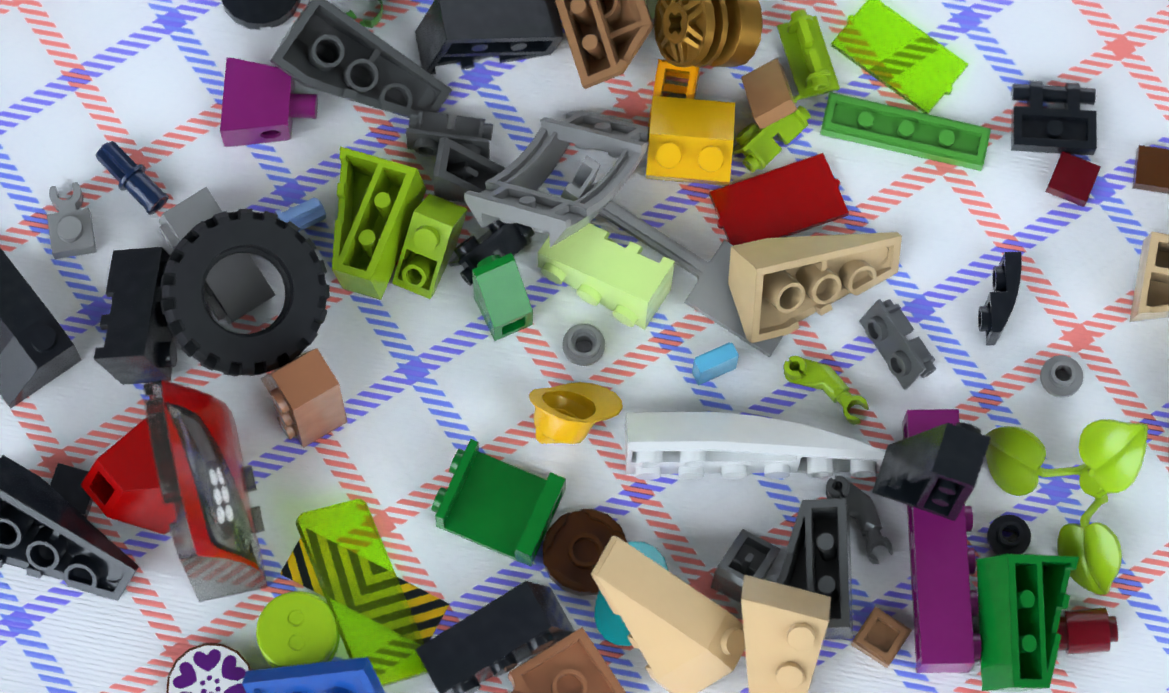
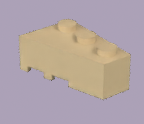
[741,574,831,693]

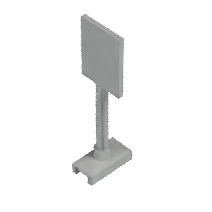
[560,156,783,357]

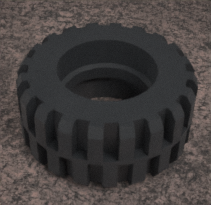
[160,209,330,376]

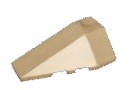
[728,232,902,343]
[591,536,745,693]

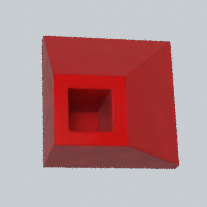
[81,416,205,535]

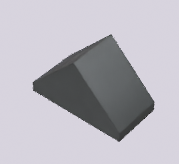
[433,137,505,203]
[711,529,781,603]

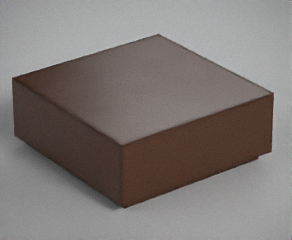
[1132,145,1169,194]

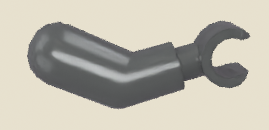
[826,476,893,564]

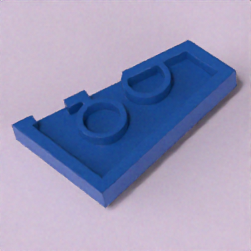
[242,657,385,693]

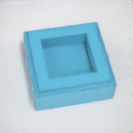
[692,342,739,385]

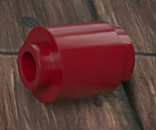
[1057,608,1118,655]

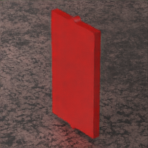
[709,153,849,246]

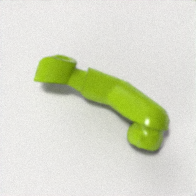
[783,356,869,425]

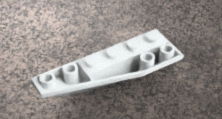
[625,412,886,480]

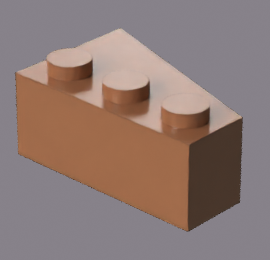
[260,348,347,448]

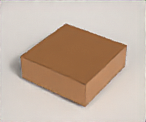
[850,606,912,668]

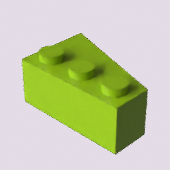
[332,146,427,300]

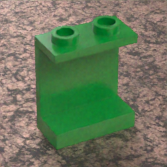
[431,439,566,567]

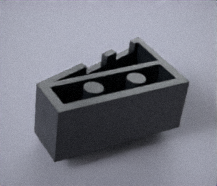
[415,0,564,75]
[94,247,177,385]
[415,581,575,693]

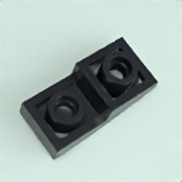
[978,252,1022,346]

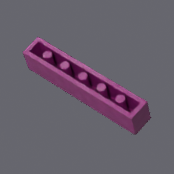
[902,409,981,673]

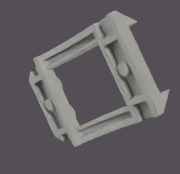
[464,110,649,247]

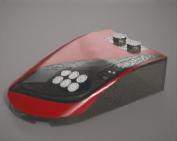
[144,380,268,602]

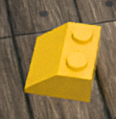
[645,96,735,186]

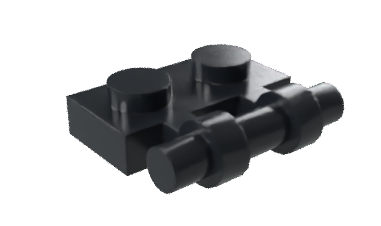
[1011,81,1097,155]

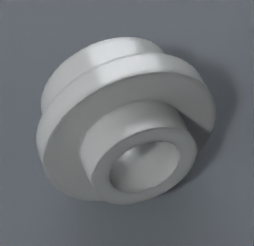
[563,324,605,366]
[1040,355,1083,398]

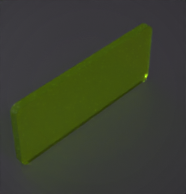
[295,499,427,687]

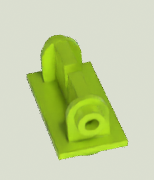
[777,10,840,100]
[732,94,811,172]

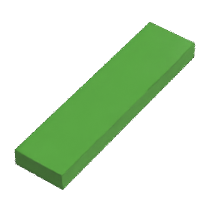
[820,92,991,171]

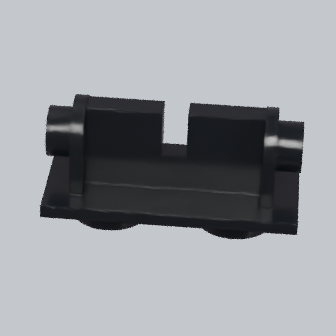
[448,220,535,286]

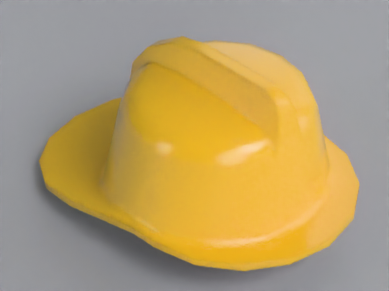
[529,382,623,444]

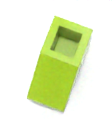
[392,193,468,299]

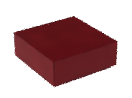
[1045,151,1101,207]

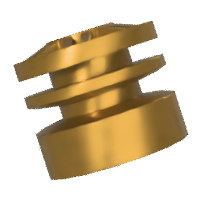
[654,0,763,67]

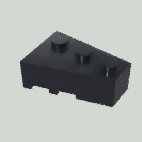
[872,422,991,521]

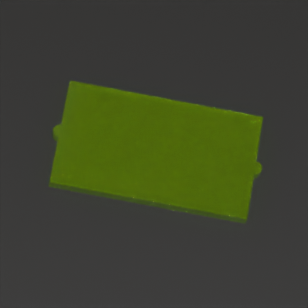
[831,0,968,114]

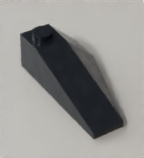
[0,248,81,409]
[0,455,139,601]

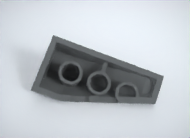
[270,0,452,118]

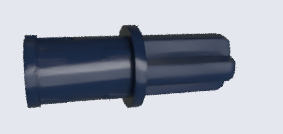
[96,141,169,215]

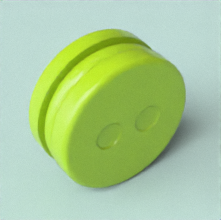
[256,591,340,668]

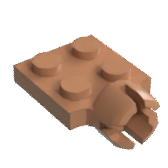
[507,627,626,693]

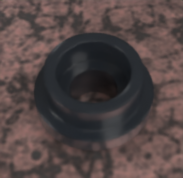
[987,515,1031,555]

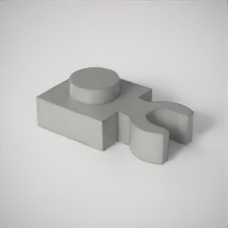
[47,182,96,259]

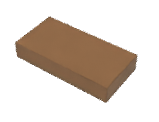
[741,58,797,129]

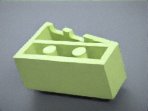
[538,223,675,330]

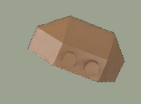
[555,0,654,89]

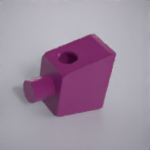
[220,58,318,147]

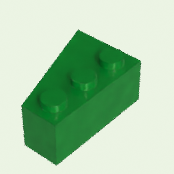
[976,554,1079,692]

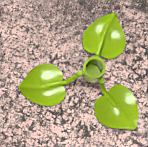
[985,419,1148,595]

